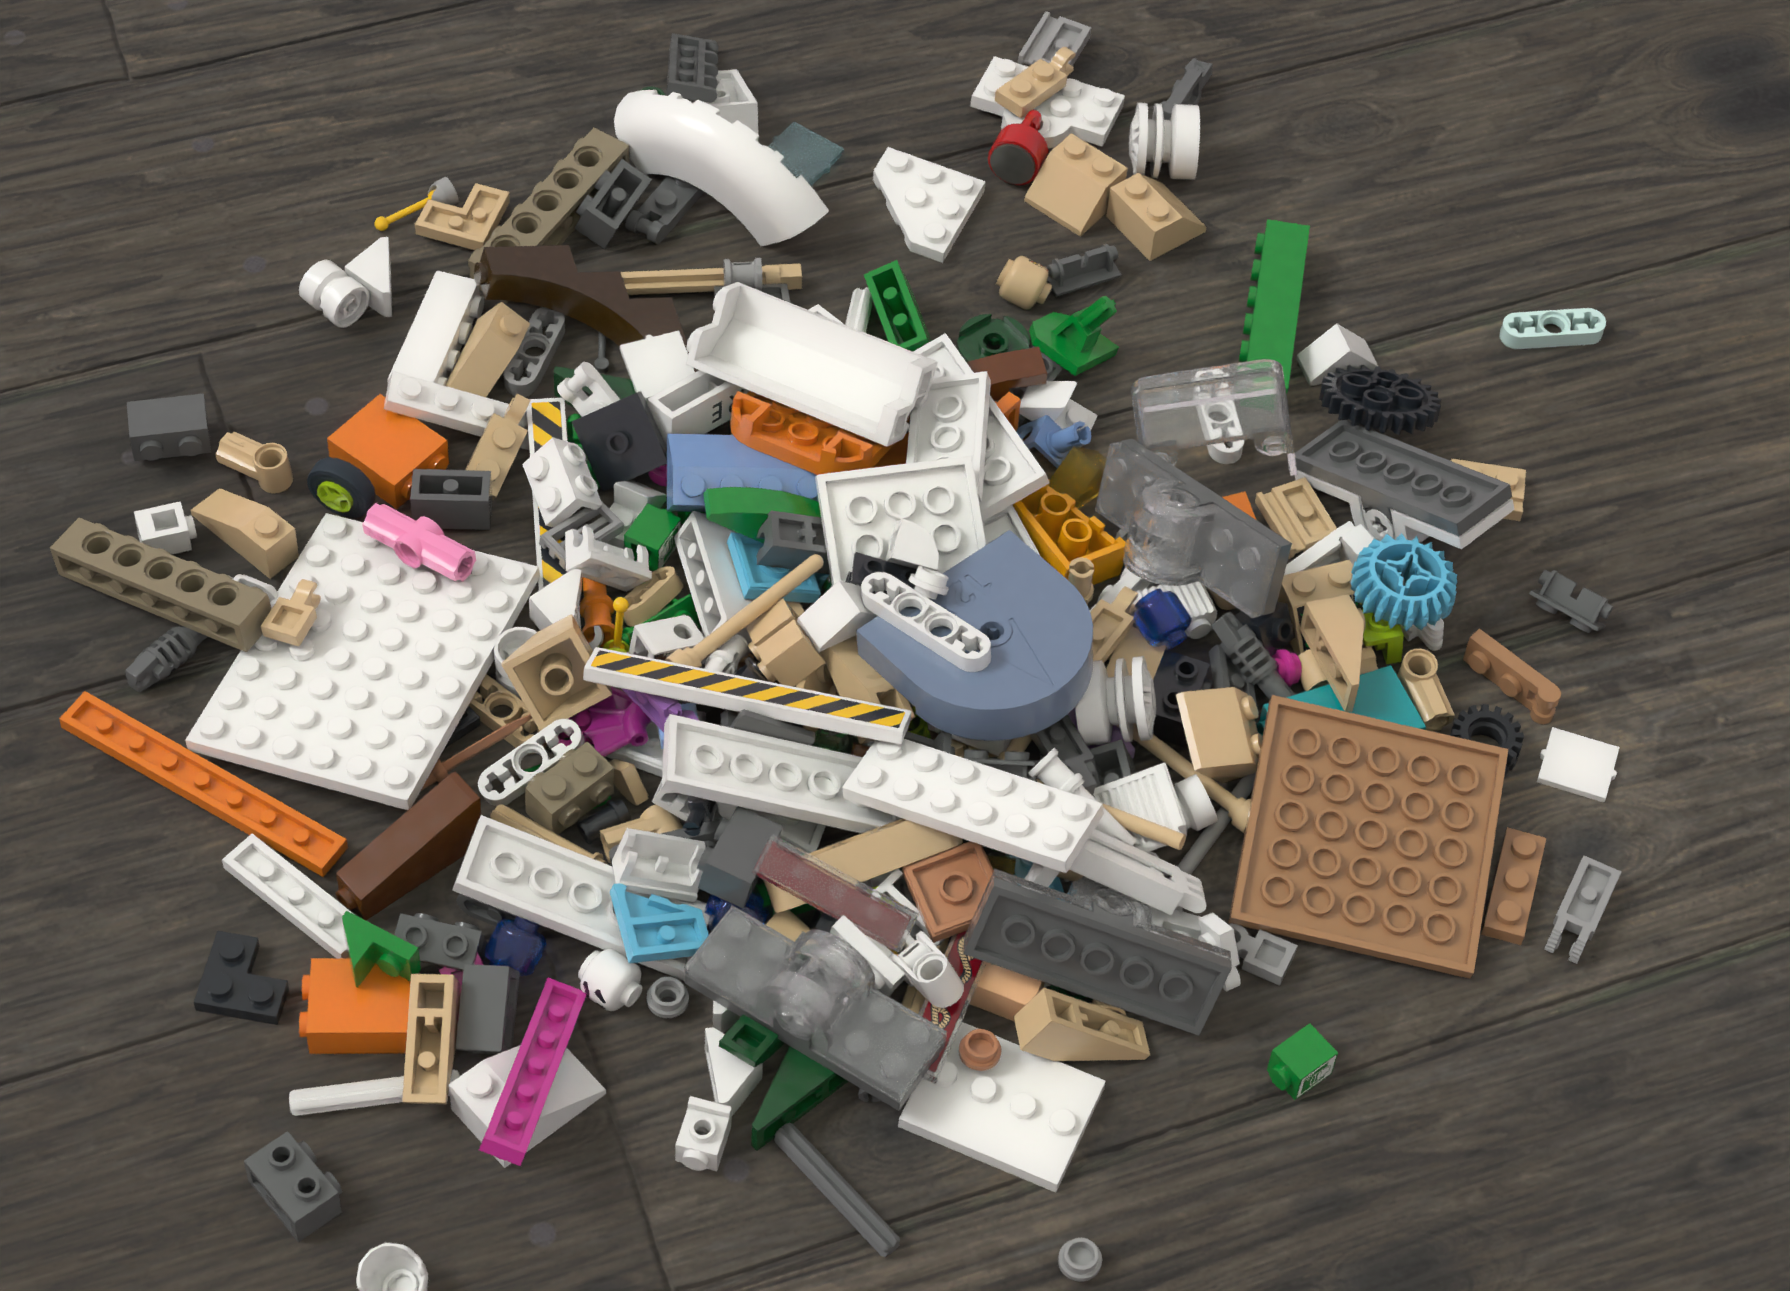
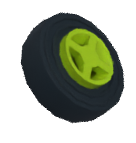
[307,457,376,518]

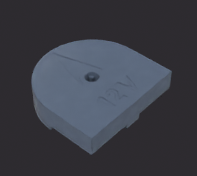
[856,530,1093,741]

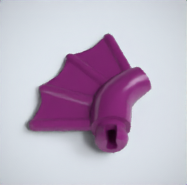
[584,686,652,757]

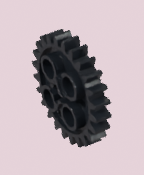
[1319,365,1442,435]

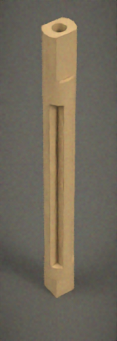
[621,264,802,295]

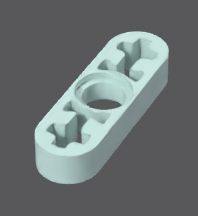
[1500,308,1606,349]

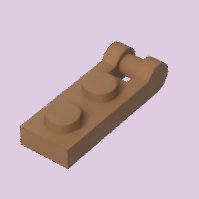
[1463,628,1561,725]

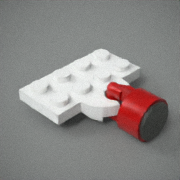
[970,56,1125,185]

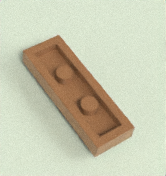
[1481,827,1547,945]

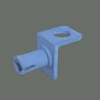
[1017,415,1091,474]

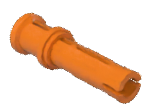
[579,577,615,647]

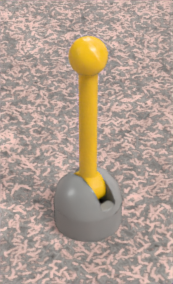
[374,177,459,231]

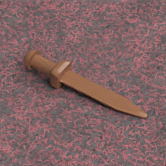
[421,714,532,791]

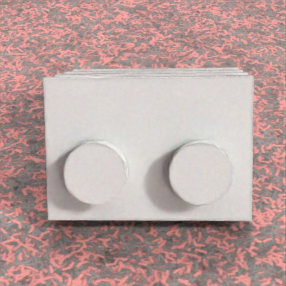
[827,869,945,998]

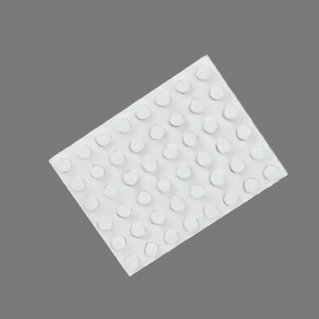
[185,513,540,810]

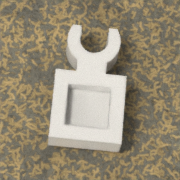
[1198,912,1241,992]

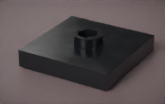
[572,391,667,491]

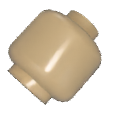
[996,256,1052,310]

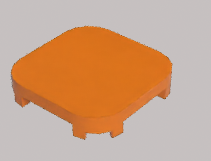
[730,391,910,475]

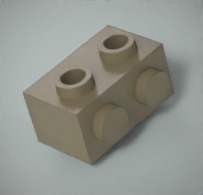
[525,741,614,834]

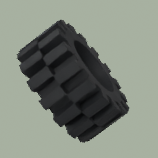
[1450,704,1524,776]

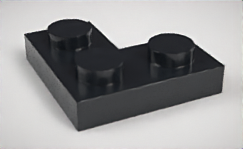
[194,930,289,1025]

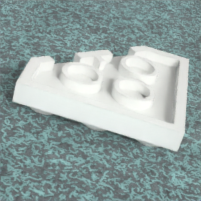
[873,147,986,263]

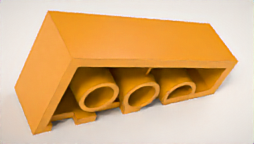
[1013,479,1130,585]

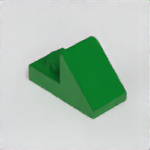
[342,911,421,988]

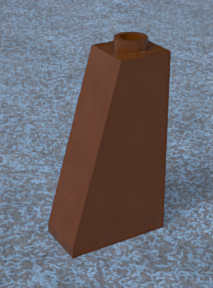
[336,771,482,920]

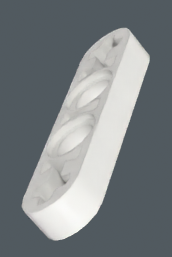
[861,572,991,672]

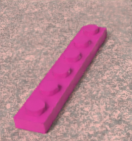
[479,978,587,1166]

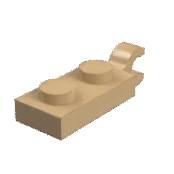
[994,47,1076,118]
[465,394,531,500]
[1090,586,1139,663]

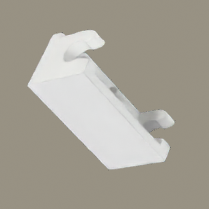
[565,526,652,592]
[611,828,706,902]

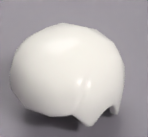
[356,1242,428,1291]

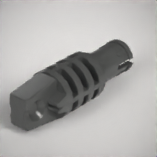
[1212,612,1296,700]
[125,626,208,693]

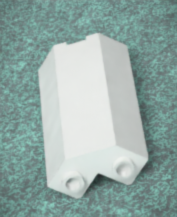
[686,282,938,447]

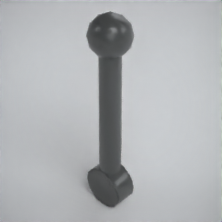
[594,332,609,373]

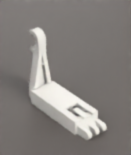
[1284,521,1444,651]
[1021,829,1206,915]

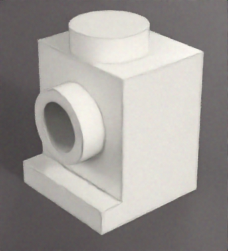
[134,502,197,555]
[675,1096,732,1171]

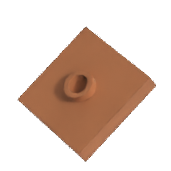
[901,841,997,943]

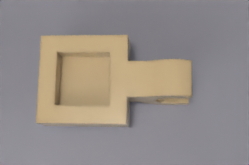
[261,579,321,647]

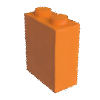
[327,394,449,509]
[299,958,411,1054]

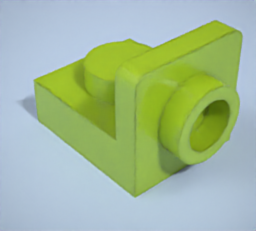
[1362,610,1404,664]

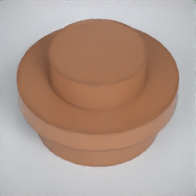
[958,1029,1001,1071]

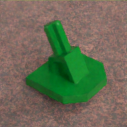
[1029,296,1119,376]

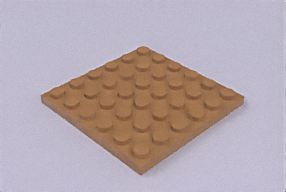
[1228,695,1508,979]

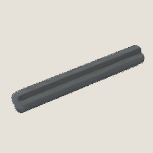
[774,1123,900,1257]

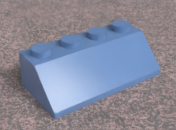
[667,434,819,512]

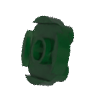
[956,314,1030,362]

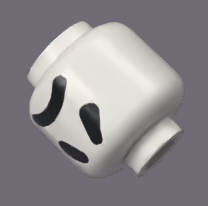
[578,949,642,1011]

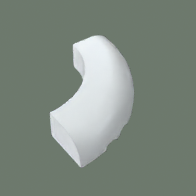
[614,90,829,246]

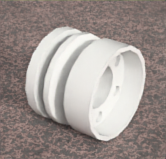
[1129,103,1200,180]
[1075,656,1156,746]

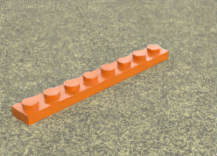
[59,691,348,877]

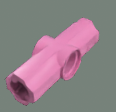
[362,503,476,582]

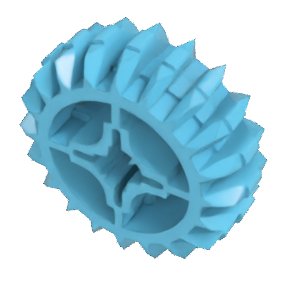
[1351,533,1457,632]

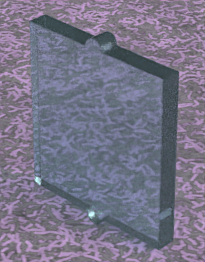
[768,122,844,186]

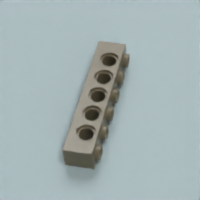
[468,128,630,304]
[50,517,272,652]

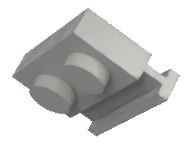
[1018,11,1091,66]

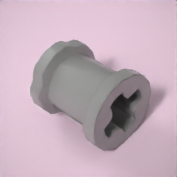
[723,258,763,291]

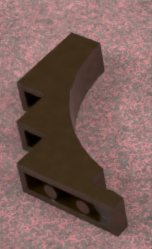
[474,245,697,372]

